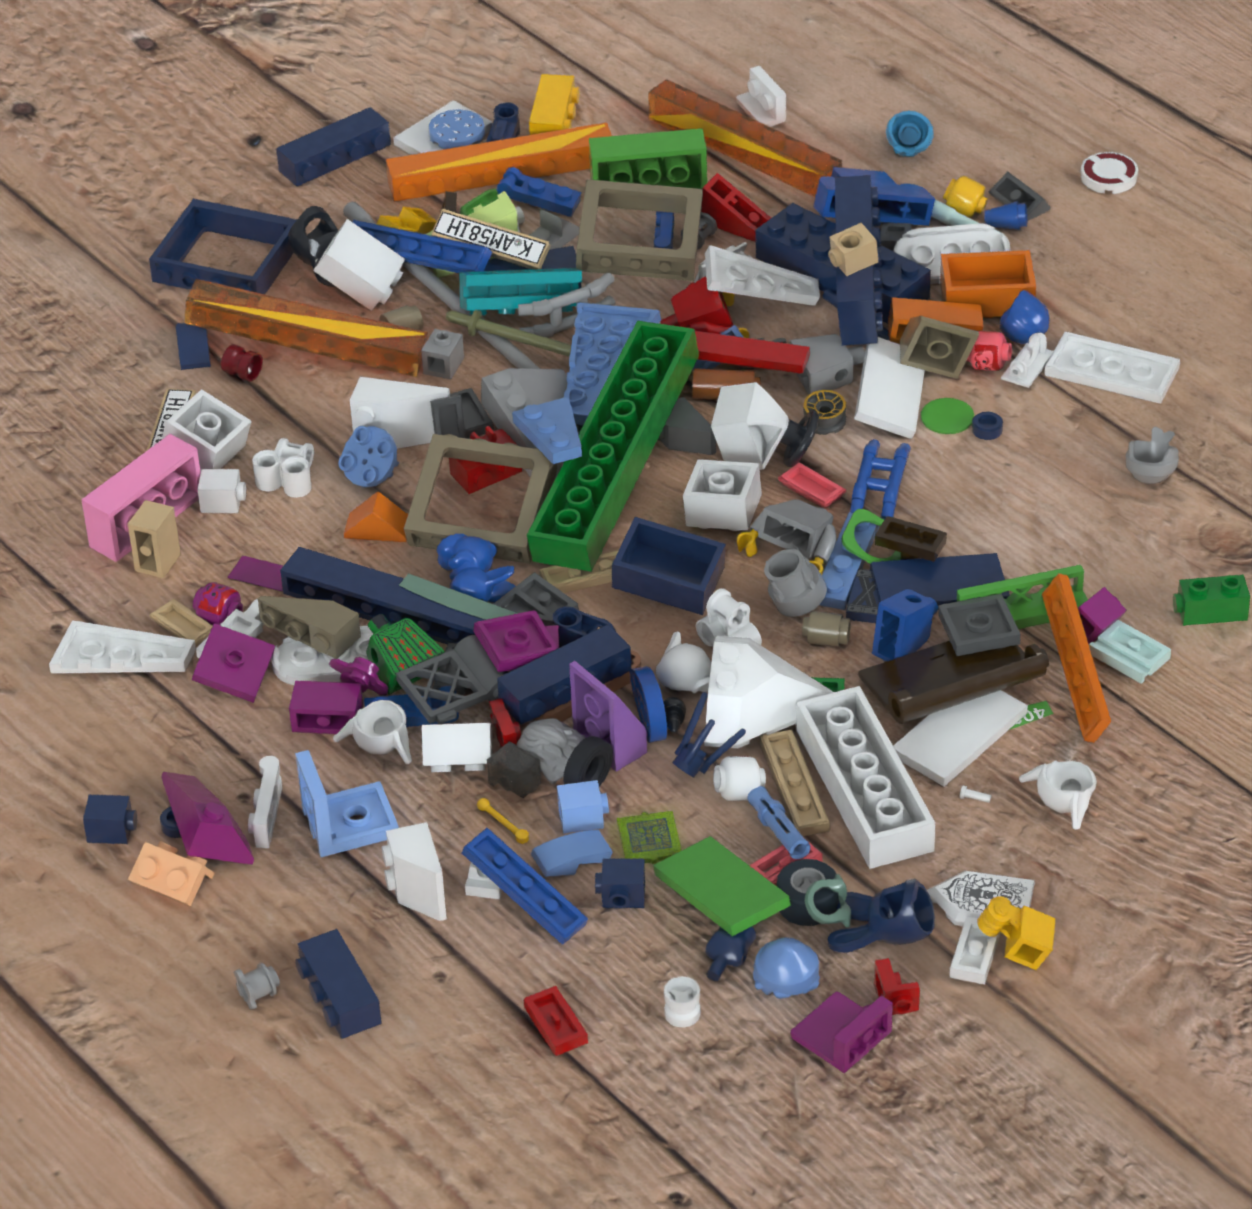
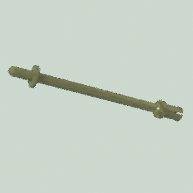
[446,310,571,357]

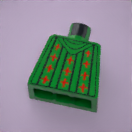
[366,614,445,695]

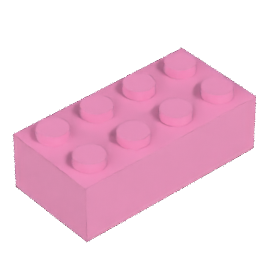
[81,434,201,562]

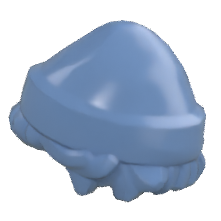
[753,937,820,999]

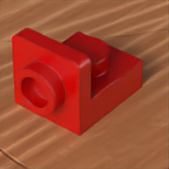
[874,958,920,1015]

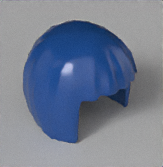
[1000,290,1050,344]

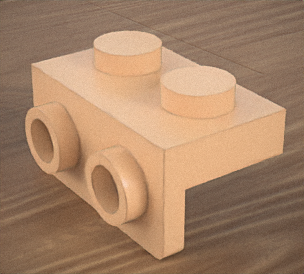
[128,841,215,906]

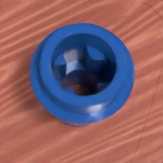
[985,201,1028,230]

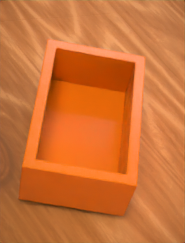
[940,250,1036,318]

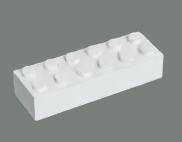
[796,686,935,869]

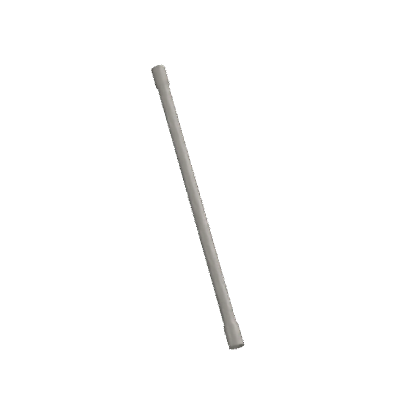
[343,201,540,369]

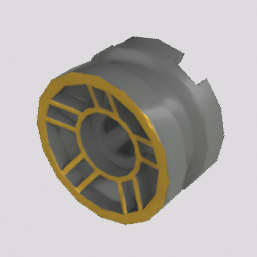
[803,390,846,435]

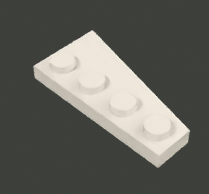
[705,245,820,306]
[49,620,196,673]

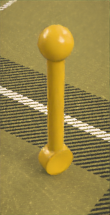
[477,798,529,844]

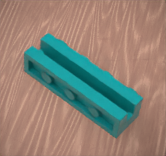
[459,268,582,315]

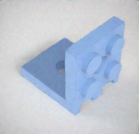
[295,750,399,857]

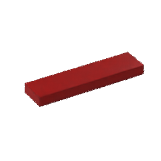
[695,331,810,374]

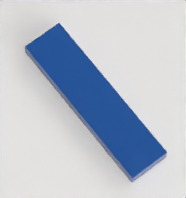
[462,828,588,945]

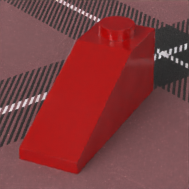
[701,173,771,242]

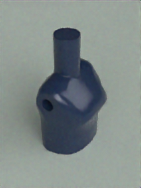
[705,926,756,981]

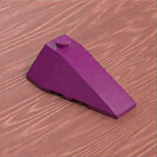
[161,771,254,865]

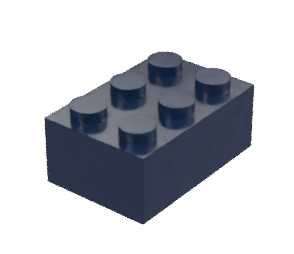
[612,517,726,615]

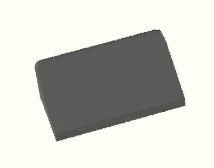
[988,171,1051,221]

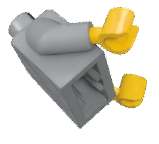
[737,499,836,576]

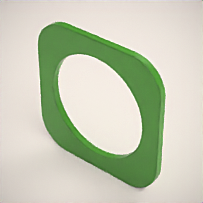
[841,509,901,564]

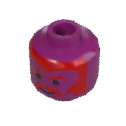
[193,582,243,625]

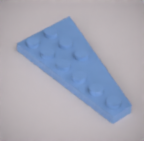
[564,302,661,426]

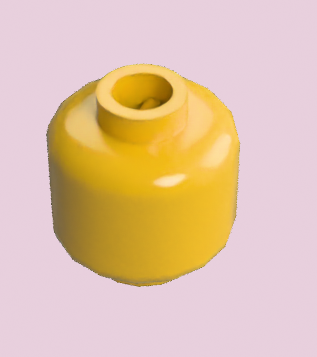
[943,176,988,218]

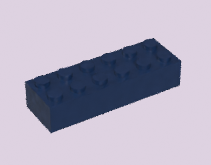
[835,175,883,346]
[756,203,931,324]

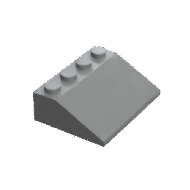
[481,368,583,480]

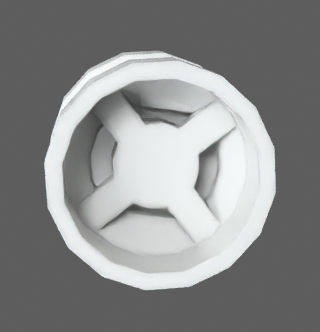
[664,976,701,1028]

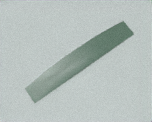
[399,573,518,620]

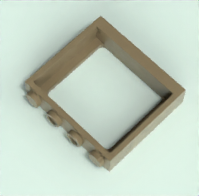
[576,179,703,281]
[404,434,558,564]

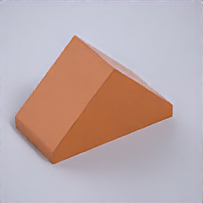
[344,491,408,542]

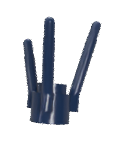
[672,692,746,778]

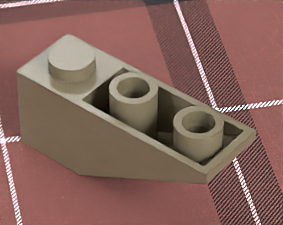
[257,596,361,659]

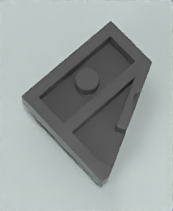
[493,572,579,626]

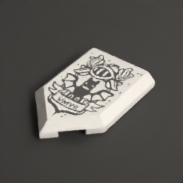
[927,870,1035,926]

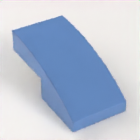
[531,830,613,877]

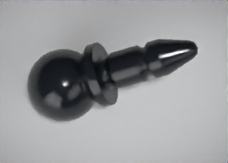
[663,697,686,733]

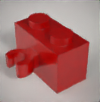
[449,426,522,494]

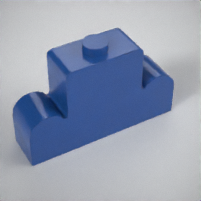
[813,167,935,226]

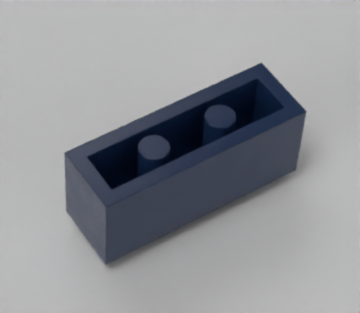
[295,929,382,1039]

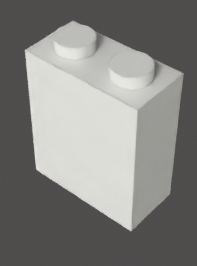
[313,219,405,311]

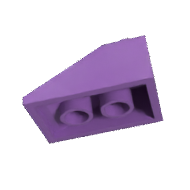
[569,661,648,772]

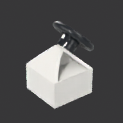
[711,382,819,470]

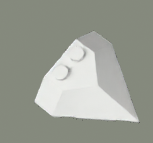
[704,636,834,749]

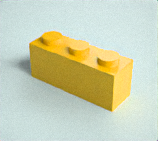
[529,74,580,135]

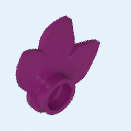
[329,657,388,696]

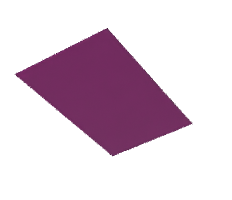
[227,555,283,591]

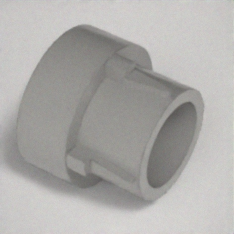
[764,548,827,617]

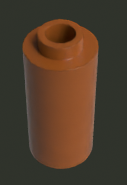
[692,368,761,400]

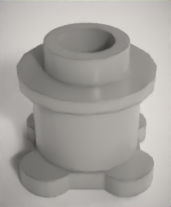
[234,962,280,1010]

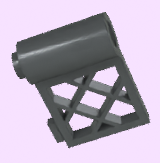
[396,635,508,724]

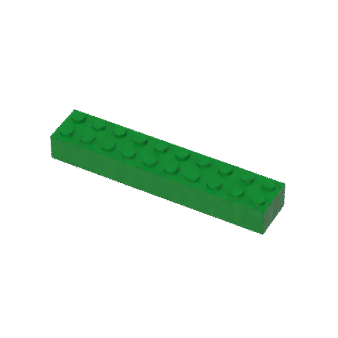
[527,320,699,572]

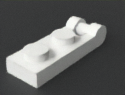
[248,756,282,848]

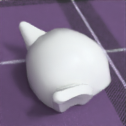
[656,631,712,693]
[333,700,412,764]
[1019,760,1097,830]

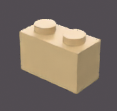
[128,500,181,578]

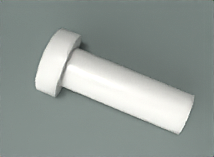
[960,785,992,803]

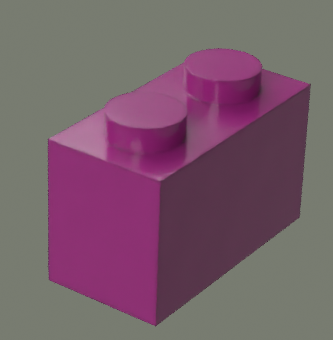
[289,681,363,735]

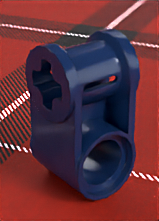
[553,606,616,648]

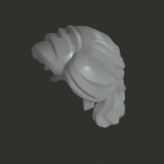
[517,718,585,784]

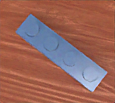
[820,512,879,610]

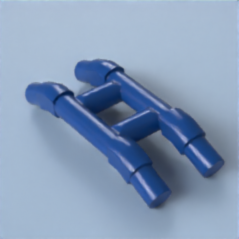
[850,439,911,520]

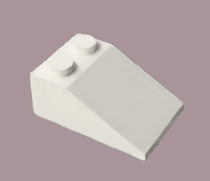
[350,377,450,449]

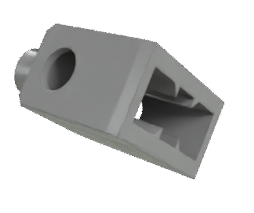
[790,334,865,395]

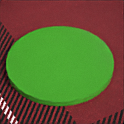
[921,398,974,434]

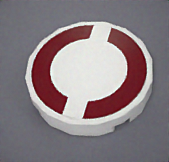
[1081,152,1138,194]

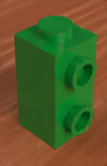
[1173,574,1250,626]

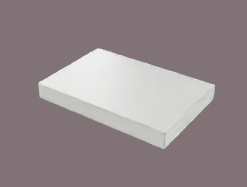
[394,100,493,155]

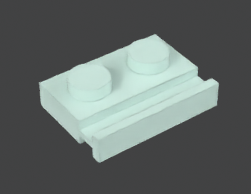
[1089,620,1171,684]

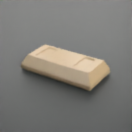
[149,599,212,647]

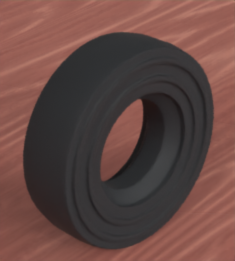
[563,736,613,787]

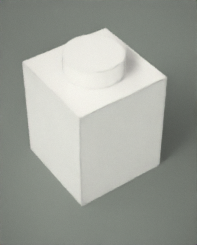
[197,469,246,513]

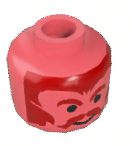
[967,331,1012,371]

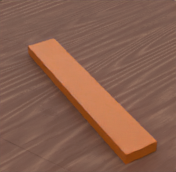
[1042,573,1111,743]

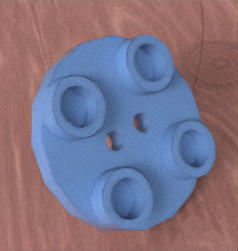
[338,426,399,488]

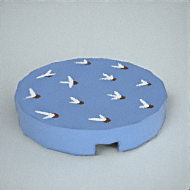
[429,109,485,149]

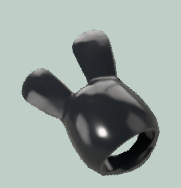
[288,206,338,287]

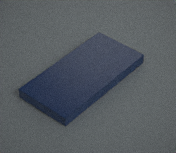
[870,553,1010,605]

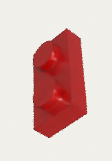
[523,985,588,1056]

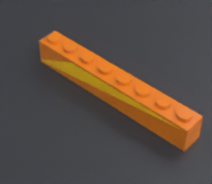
[386,122,612,202]

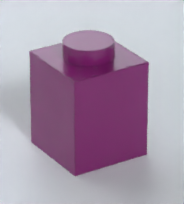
[1078,587,1127,644]

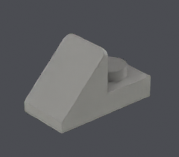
[529,208,580,249]

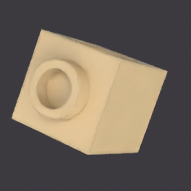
[828,223,878,276]

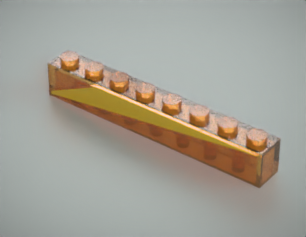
[648,79,842,197]
[184,279,428,377]

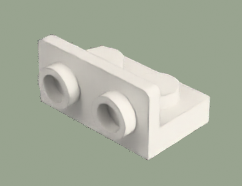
[736,66,786,129]

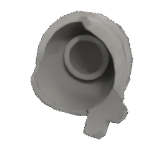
[1126,427,1179,484]

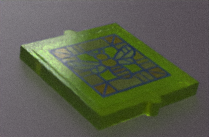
[617,811,682,865]

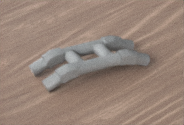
[518,272,615,338]

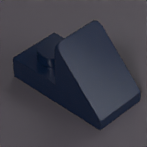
[176,321,211,370]

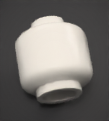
[713,756,766,801]

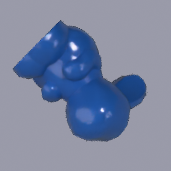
[436,534,516,603]

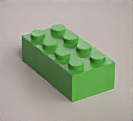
[589,128,707,189]

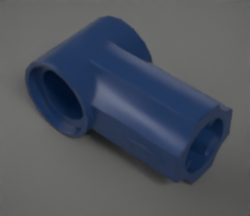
[486,102,520,142]

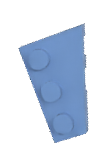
[512,396,582,464]

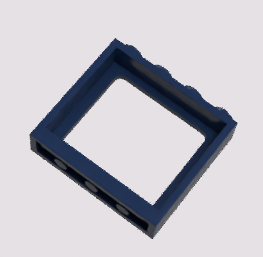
[149,199,297,304]

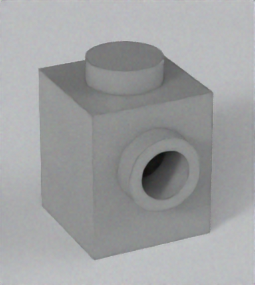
[421,329,464,379]

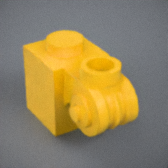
[977,896,1056,970]

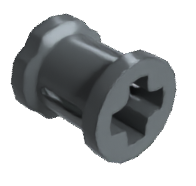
[681,212,717,250]

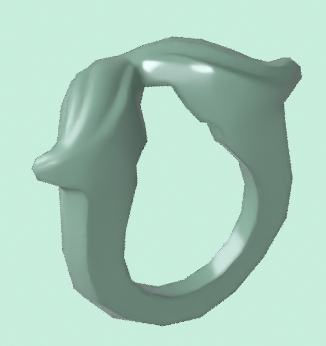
[805,874,851,927]

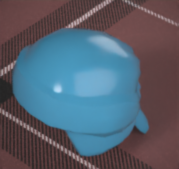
[886,111,934,157]

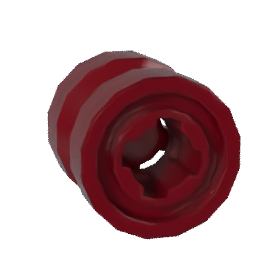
[221,344,263,382]

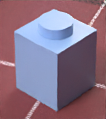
[557,780,609,834]

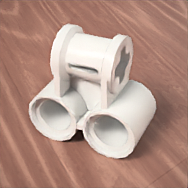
[252,438,314,498]
[696,588,762,646]

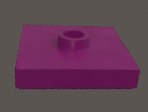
[474,610,558,673]
[192,623,275,703]

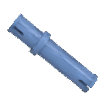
[747,786,810,859]

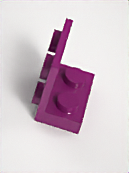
[791,992,893,1073]

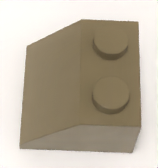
[900,316,979,379]

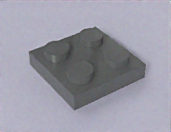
[938,594,1021,656]

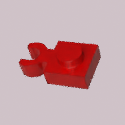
[489,699,521,759]

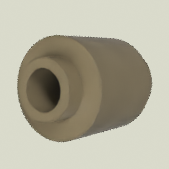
[377,305,424,343]
[802,611,851,647]

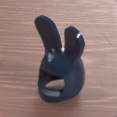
[827,879,935,953]

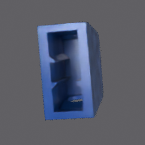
[872,589,938,661]

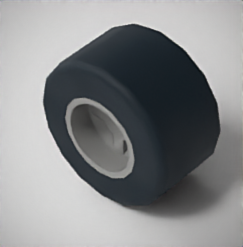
[777,859,839,926]

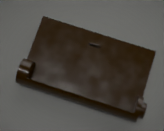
[858,641,1049,724]

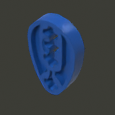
[629,666,667,743]

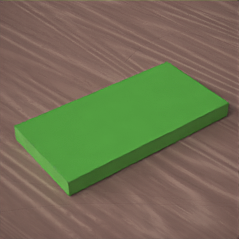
[653,836,791,936]

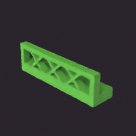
[957,565,1088,629]

